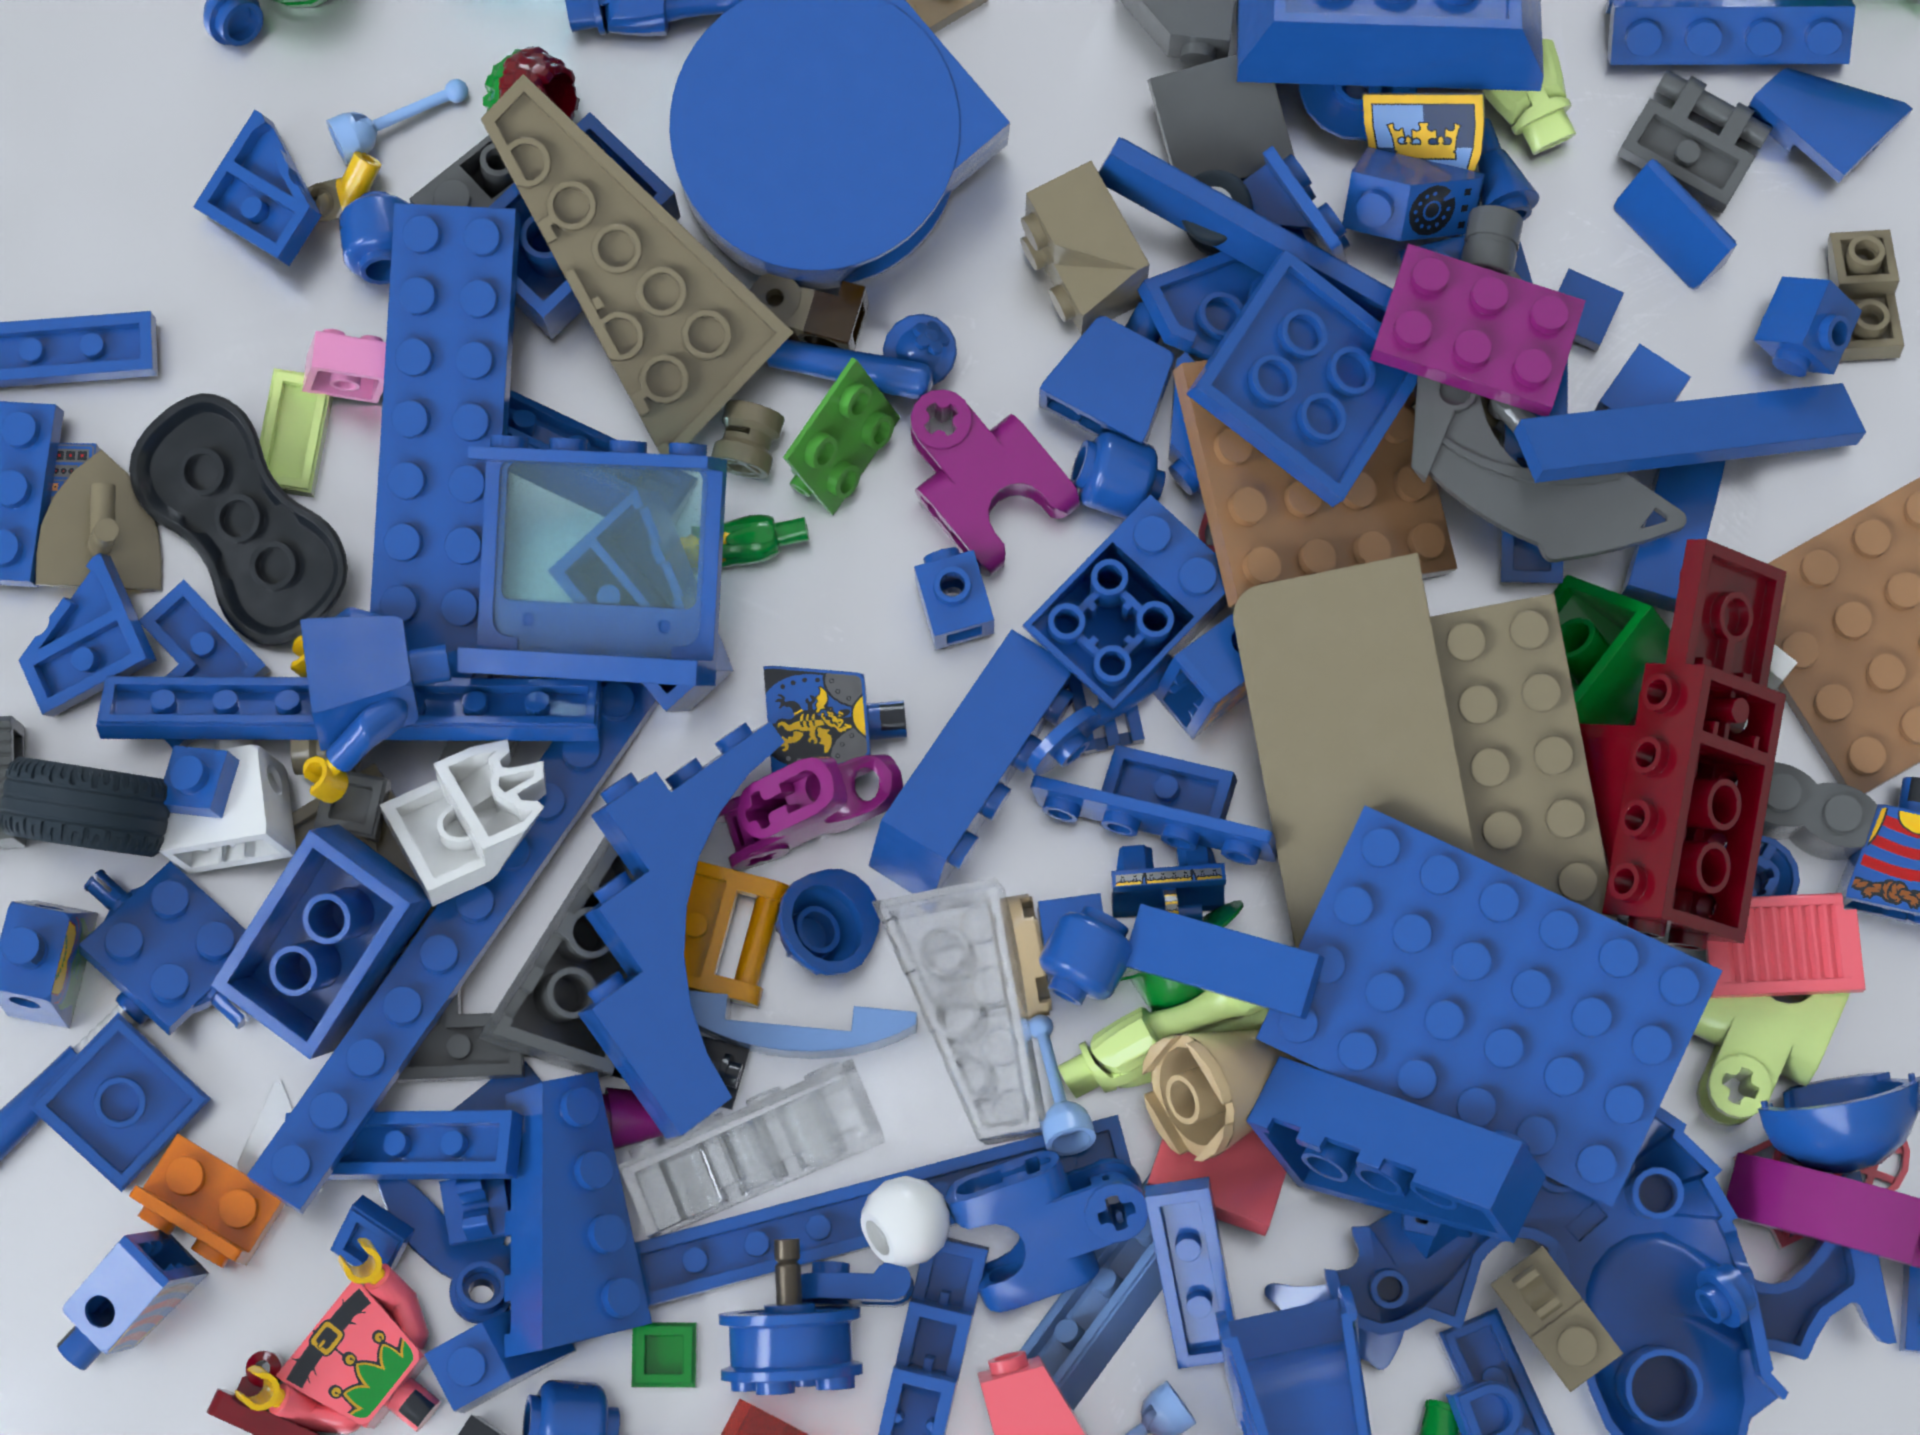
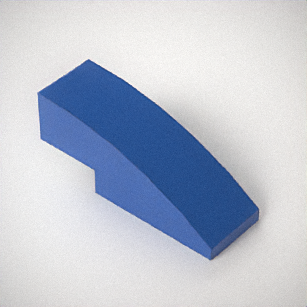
[1621,460,1726,613]

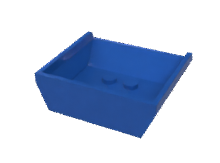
[1237,0,1544,91]

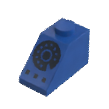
[1342,147,1485,241]

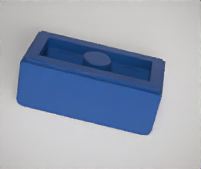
[1613,158,1737,290]

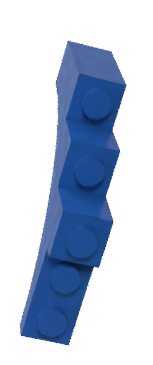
[578,722,784,1139]

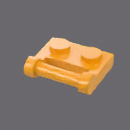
[684,861,789,1008]

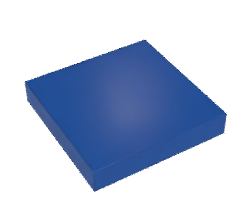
[28,1012,211,1192]

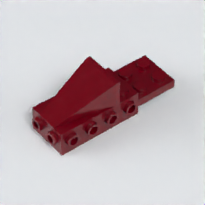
[1579,539,1787,951]

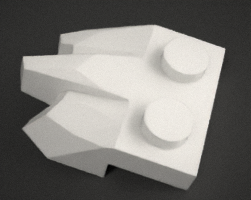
[380,739,547,907]

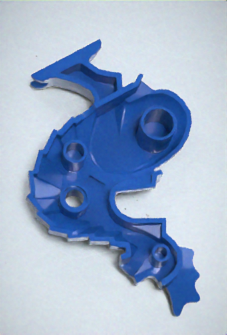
[1265,1107,1897,1435]

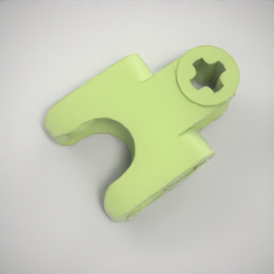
[1693,993,1850,1126]

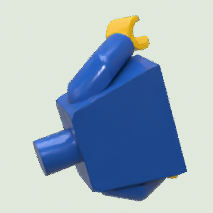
[290,607,452,803]

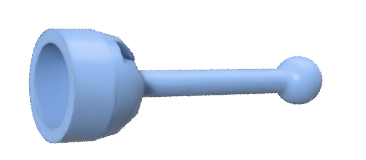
[326,79,468,165]
[1028,1014,1096,1156]
[1125,1381,1197,1435]

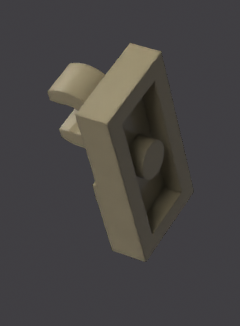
[1490,1246,1623,1392]

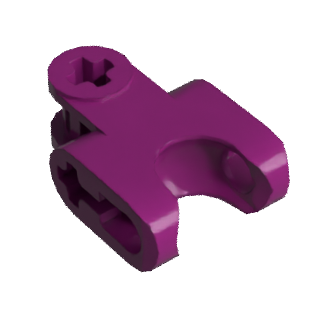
[911,389,1080,577]
[716,754,903,870]

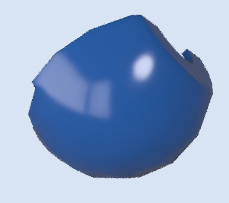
[1758,1072,1920,1174]

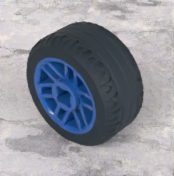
[0,756,170,857]

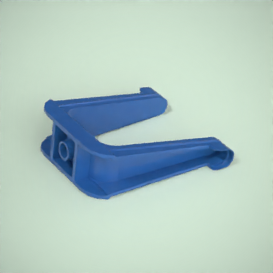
[1215,1284,1372,1435]

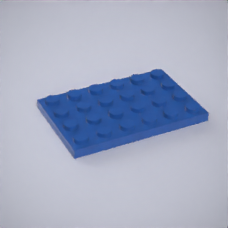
[1256,805,1723,1208]

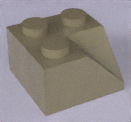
[1020,161,1150,335]

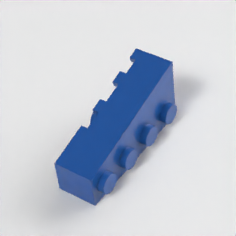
[868,629,1075,905]
[1246,1056,1546,1243]

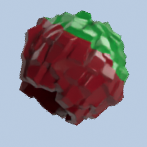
[483,46,580,121]

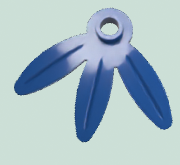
[377,1180,511,1324]

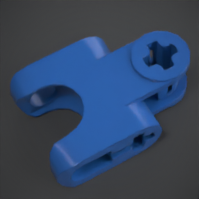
[945,1150,1148,1313]

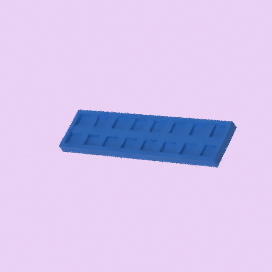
[370,203,521,678]

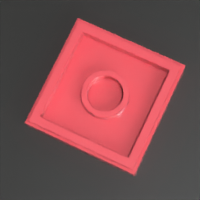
[1144,1130,1286,1236]

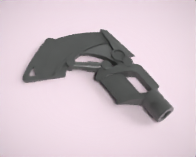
[1411,205,1687,562]

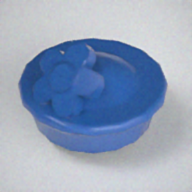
[883,314,957,386]

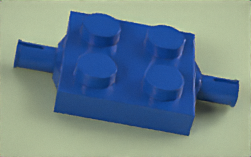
[79,861,252,1036]

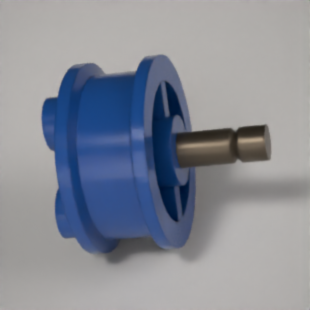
[718,1238,863,1395]

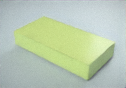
[260,368,333,498]

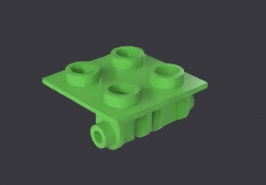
[783,357,900,515]

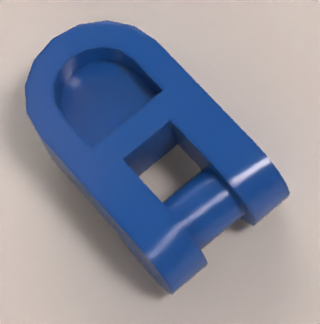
[801,1261,914,1307]

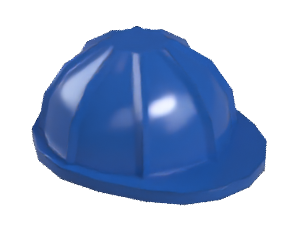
[775,869,881,975]

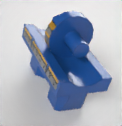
[1111,845,1226,921]

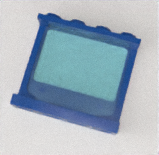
[457,435,727,686]

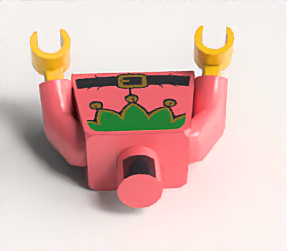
[235,1238,441,1435]

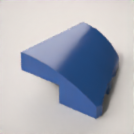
[1748,67,1913,183]

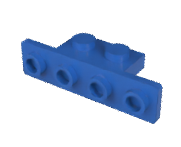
[1030,745,1278,865]

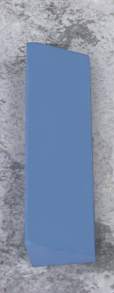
[1019,1174,1163,1411]

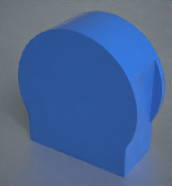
[669,0,1010,289]

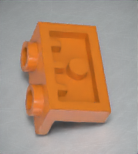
[129,1133,285,1268]

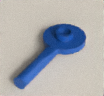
[1027,657,1173,776]

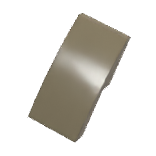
[1828,229,1905,361]

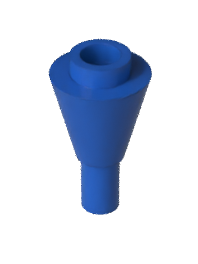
[1478,118,1540,221]

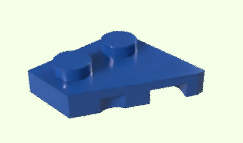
[18,553,157,717]

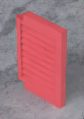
[1706,893,1866,998]

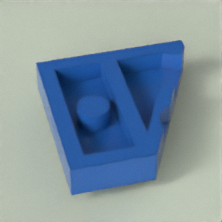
[193,109,322,267]

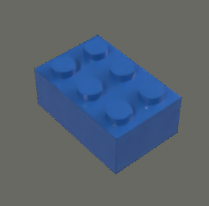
[211,824,432,1059]

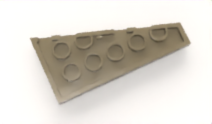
[481,74,794,454]

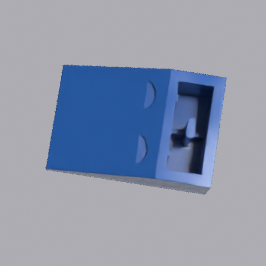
[1022,494,1228,711]

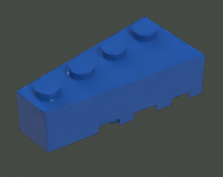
[504,1071,652,1358]

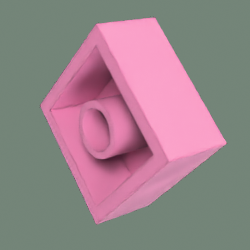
[302,329,386,404]

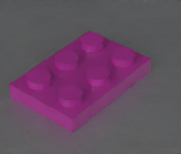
[1370,243,1586,416]

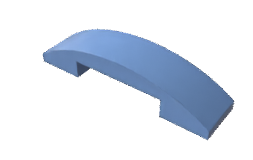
[689,991,918,1059]

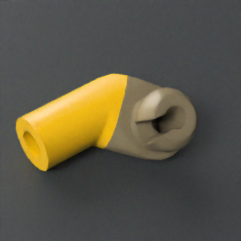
[308,151,382,222]

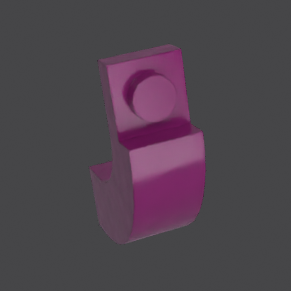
[1726,1153,1920,1269]

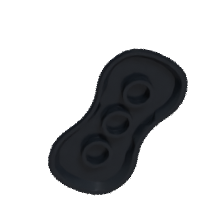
[129,393,348,645]

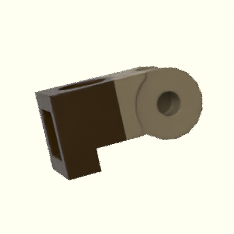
[750,274,869,351]

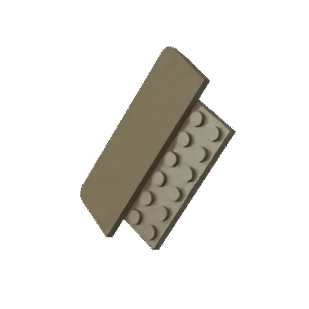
[1233,553,1617,1073]

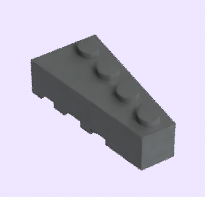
[478,836,634,1077]

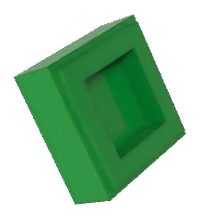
[631,1322,698,1388]

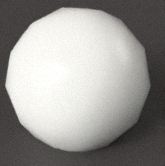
[860,1176,950,1267]

